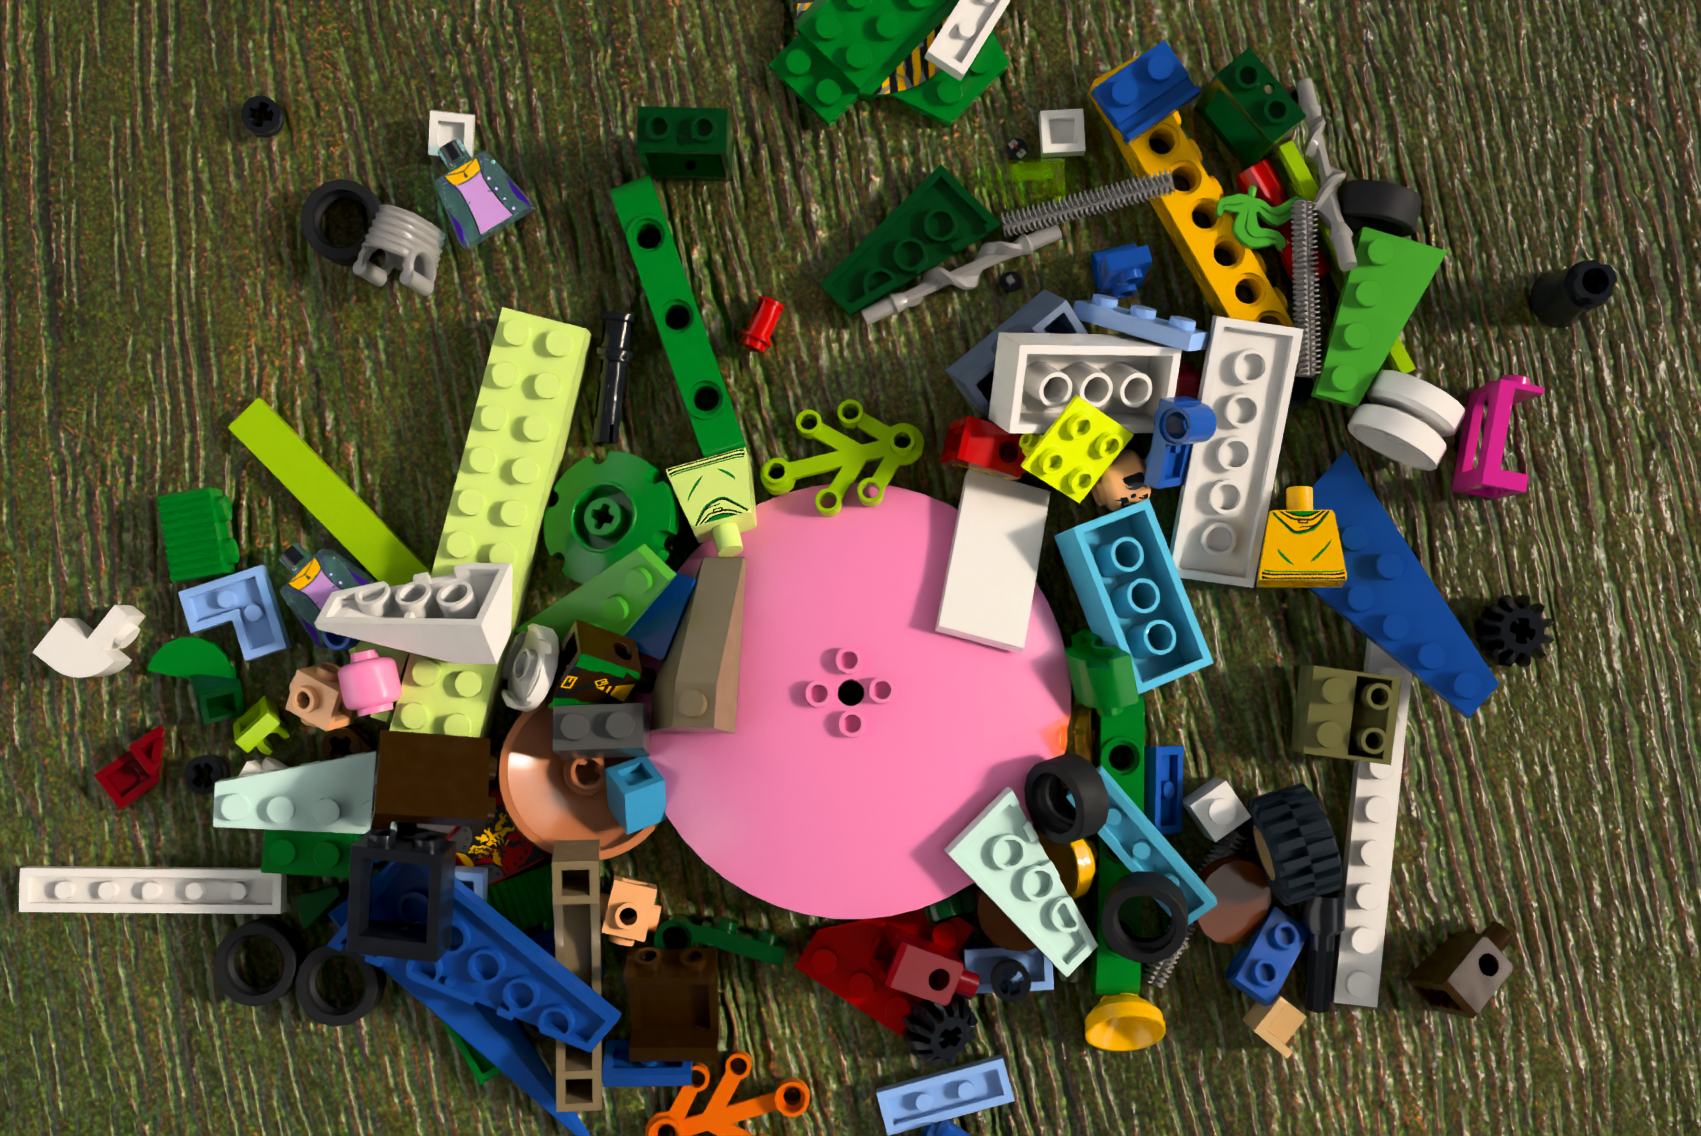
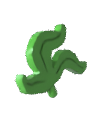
[1214,185,1307,251]

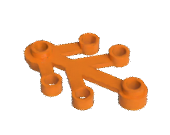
[645,1050,810,1136]

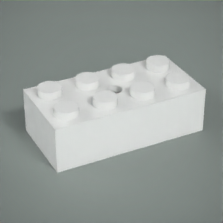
[988,332,1182,433]

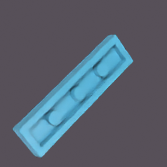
[1066,765,1217,926]

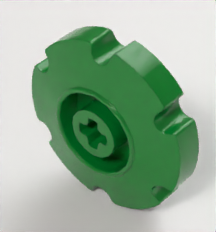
[543,451,680,585]

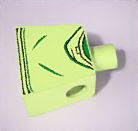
[666,447,757,557]

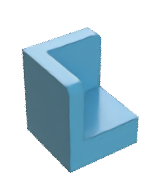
[605,757,667,835]

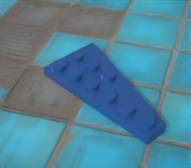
[1261,450,1499,719]
[327,862,622,1053]

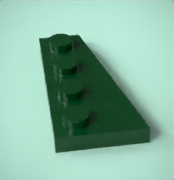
[819,164,1001,318]

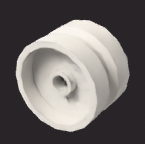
[1347,370,1465,471]

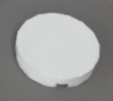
[501,623,559,712]

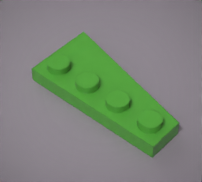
[1311,226,1448,408]
[514,544,677,646]

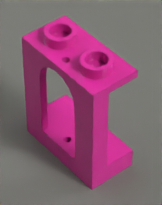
[1451,374,1545,500]

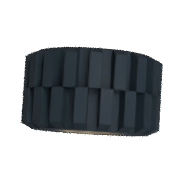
[1247,783,1342,906]

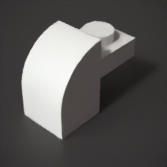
[33,605,146,678]

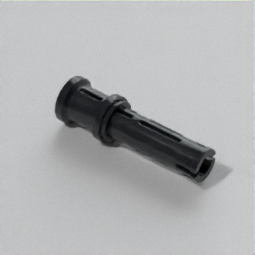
[591,311,639,444]

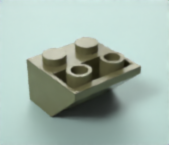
[1290,665,1402,765]

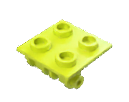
[1019,394,1134,504]

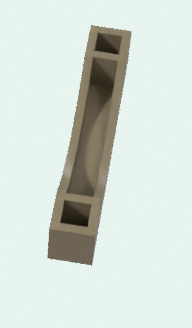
[552,839,603,1112]

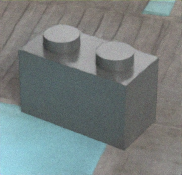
[553,703,650,760]

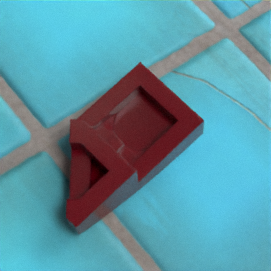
[94,725,166,811]

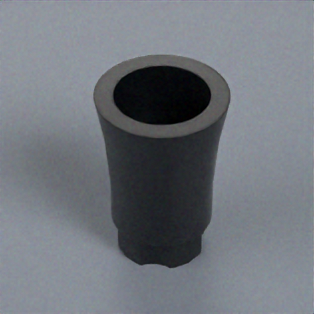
[1530,260,1617,328]

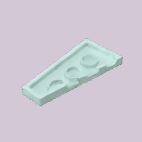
[213,751,398,834]
[944,787,1098,977]

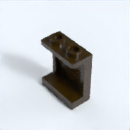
[370,730,497,837]
[624,947,721,1062]

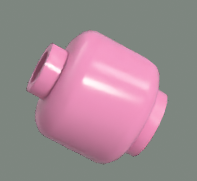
[338,649,402,717]

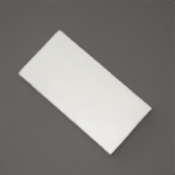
[935,469,1051,653]

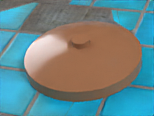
[497,695,659,861]

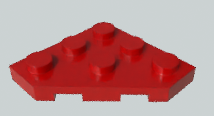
[794,908,975,1038]

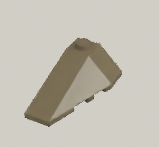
[650,557,747,734]

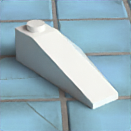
[314,563,513,664]

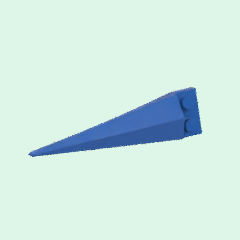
[327,861,591,1136]

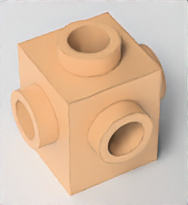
[285,662,357,732]
[600,875,661,946]

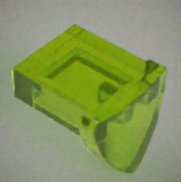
[1006,157,1066,205]

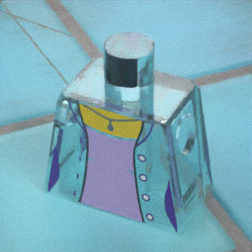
[434,138,536,251]
[279,543,379,648]

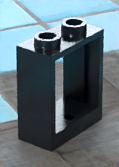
[346,828,457,963]

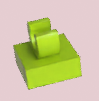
[233,695,290,755]

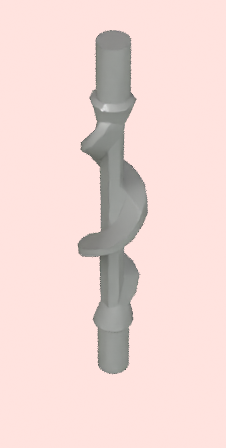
[1296,78,1357,271]
[860,222,1062,325]

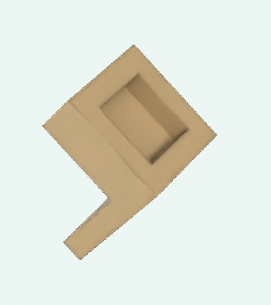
[1242,994,1306,1059]

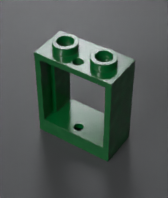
[1194,47,1307,170]
[637,106,735,181]

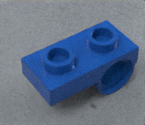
[1091,242,1152,299]
[1144,396,1217,489]
[1224,906,1308,1007]

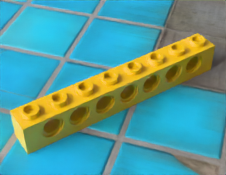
[1088,55,1295,328]

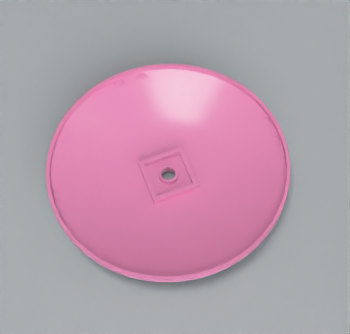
[634,483,1071,919]

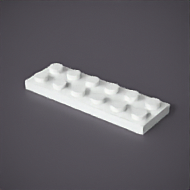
[1169,315,1304,588]

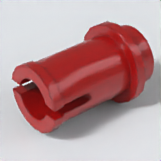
[740,296,784,354]

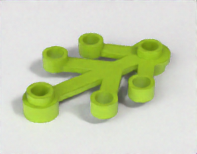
[760,399,924,517]

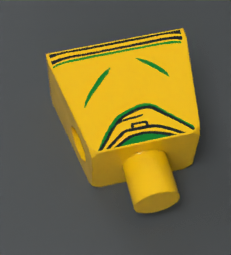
[1257,486,1347,588]

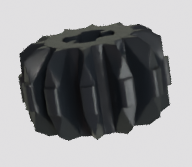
[1475,595,1554,667]
[901,994,978,1068]

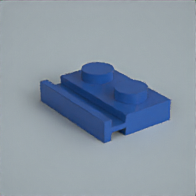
[1091,40,1201,145]

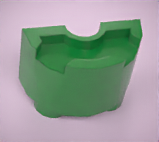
[1064,628,1139,717]

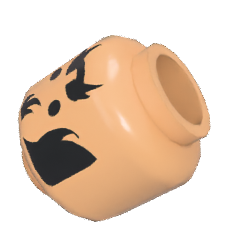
[1091,449,1151,512]

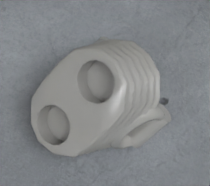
[353,204,446,296]

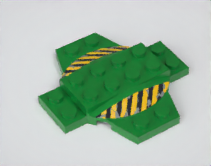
[769,0,1009,128]

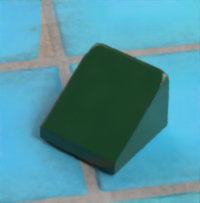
[190,674,245,726]
[295,881,349,930]

